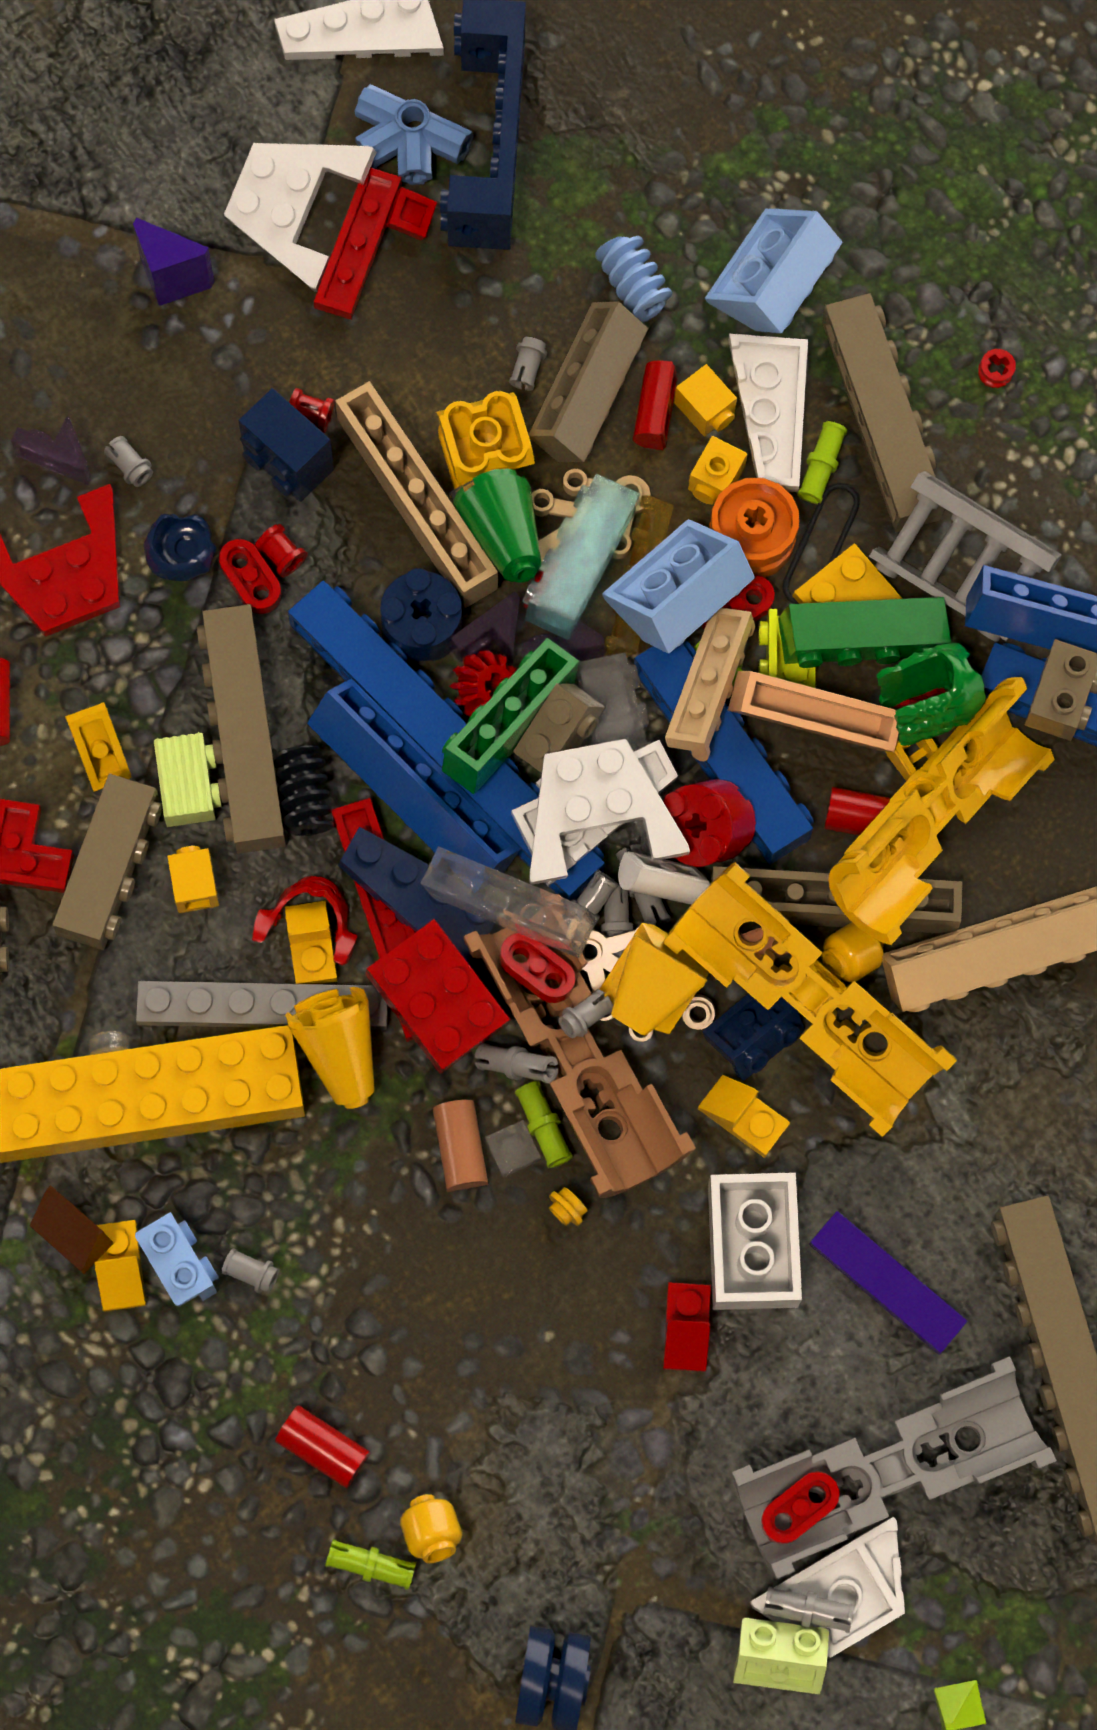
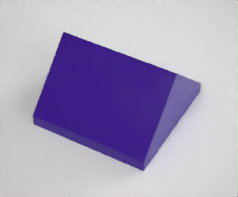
[133,217,214,306]

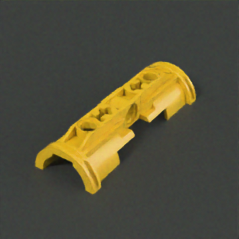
[828,677,1055,945]
[663,862,957,1137]

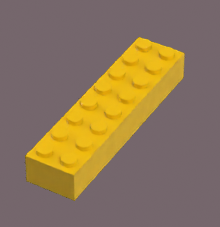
[0,1025,305,1163]

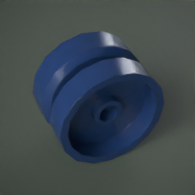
[515,1626,591,1730]

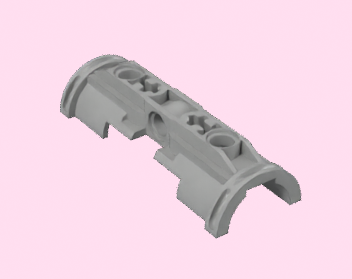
[732,1356,1056,1579]

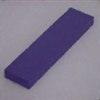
[809,1211,968,1355]

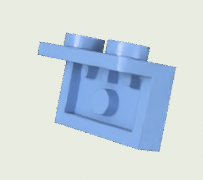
[135,1212,219,1307]

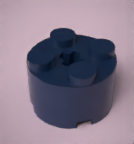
[380,568,462,663]

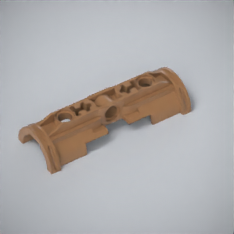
[463,893,696,1198]

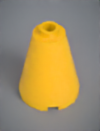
[285,987,375,1109]

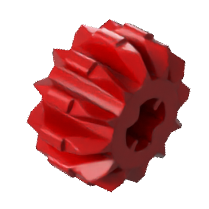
[449,651,517,717]

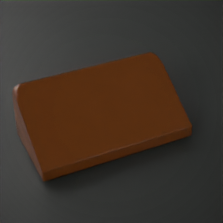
[29,1185,113,1274]

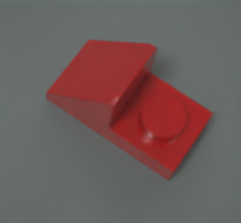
[663,1282,711,1372]

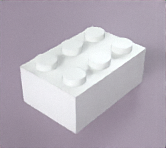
[708,1173,802,1310]

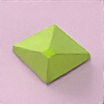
[933,1680,986,1730]

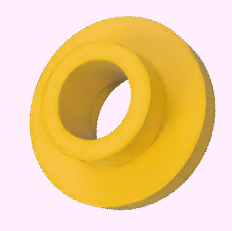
[549,1187,587,1226]

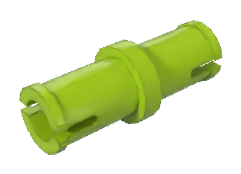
[797,421,847,504]
[515,1081,573,1168]
[325,1539,416,1590]

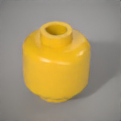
[822,922,884,982]
[400,1494,462,1563]

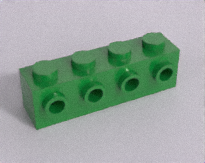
[778,597,951,668]
[442,638,579,794]

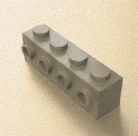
[528,301,648,462]
[52,773,163,950]

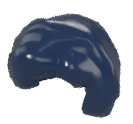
[143,514,217,581]

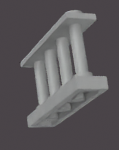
[869,471,1062,642]

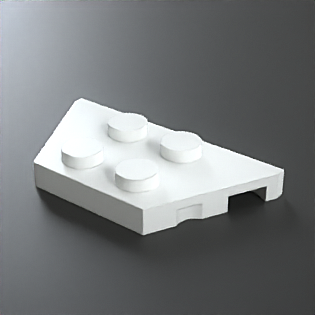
[750,1517,905,1659]

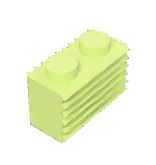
[154,732,222,827]

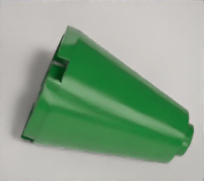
[453,469,541,583]

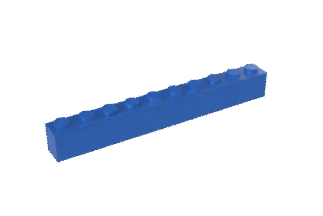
[288,580,605,906]

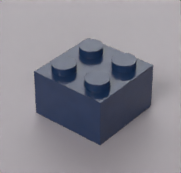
[238,388,334,502]

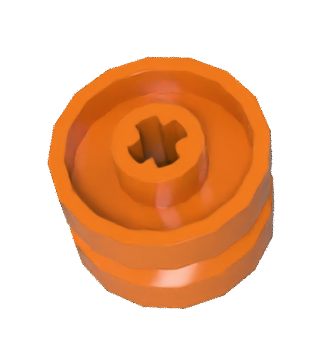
[709,478,799,578]

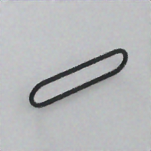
[782,483,860,604]

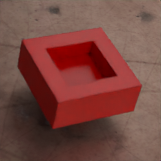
[385,187,437,241]

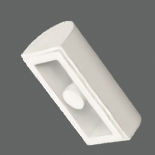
[618,851,710,905]

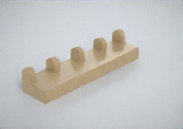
[665,608,755,761]

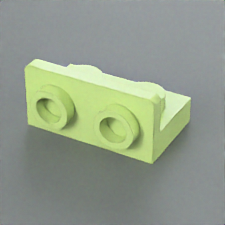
[733,1618,829,1694]

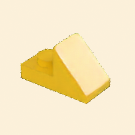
[65,702,132,792]
[285,901,338,984]
[697,1075,791,1158]
[94,1220,146,1312]

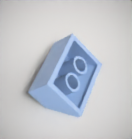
[704,208,843,334]
[602,519,755,654]

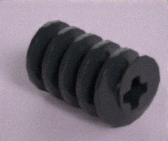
[273,746,335,836]

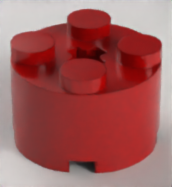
[663,779,756,867]

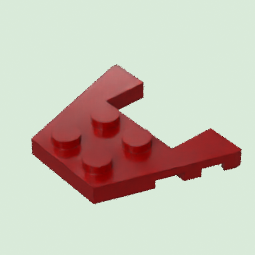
[0,484,120,637]

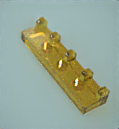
[604,495,674,661]

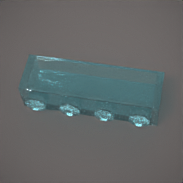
[523,474,640,640]

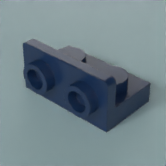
[702,993,804,1081]

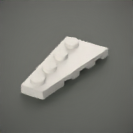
[275,0,444,60]
[728,334,808,492]
[511,740,678,887]

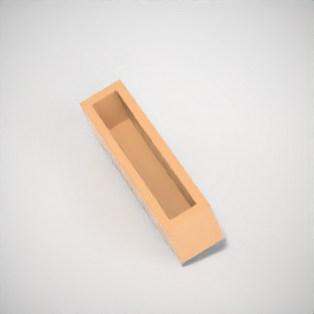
[728,671,899,752]

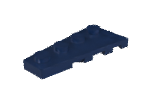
[338,827,504,967]

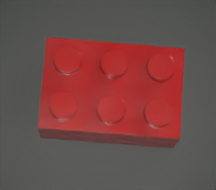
[365,919,510,1075]

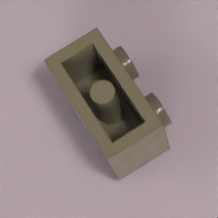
[1024,639,1097,741]
[513,683,605,773]

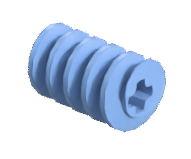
[595,236,673,323]

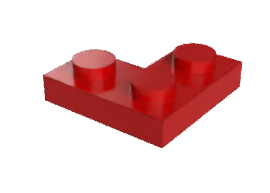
[0,799,74,893]

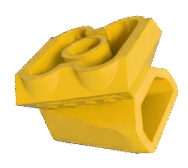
[436,391,535,494]
[599,923,709,1036]

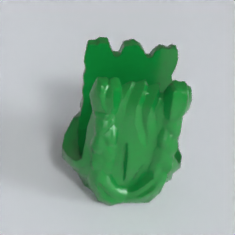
[877,643,986,746]

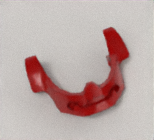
[252,876,357,965]

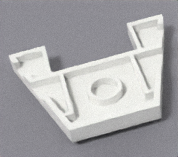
[224,143,377,292]
[529,739,690,885]

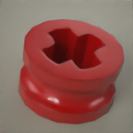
[978,349,1016,388]

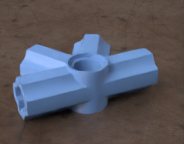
[355,84,473,185]

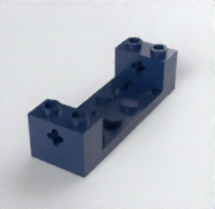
[440,0,526,250]

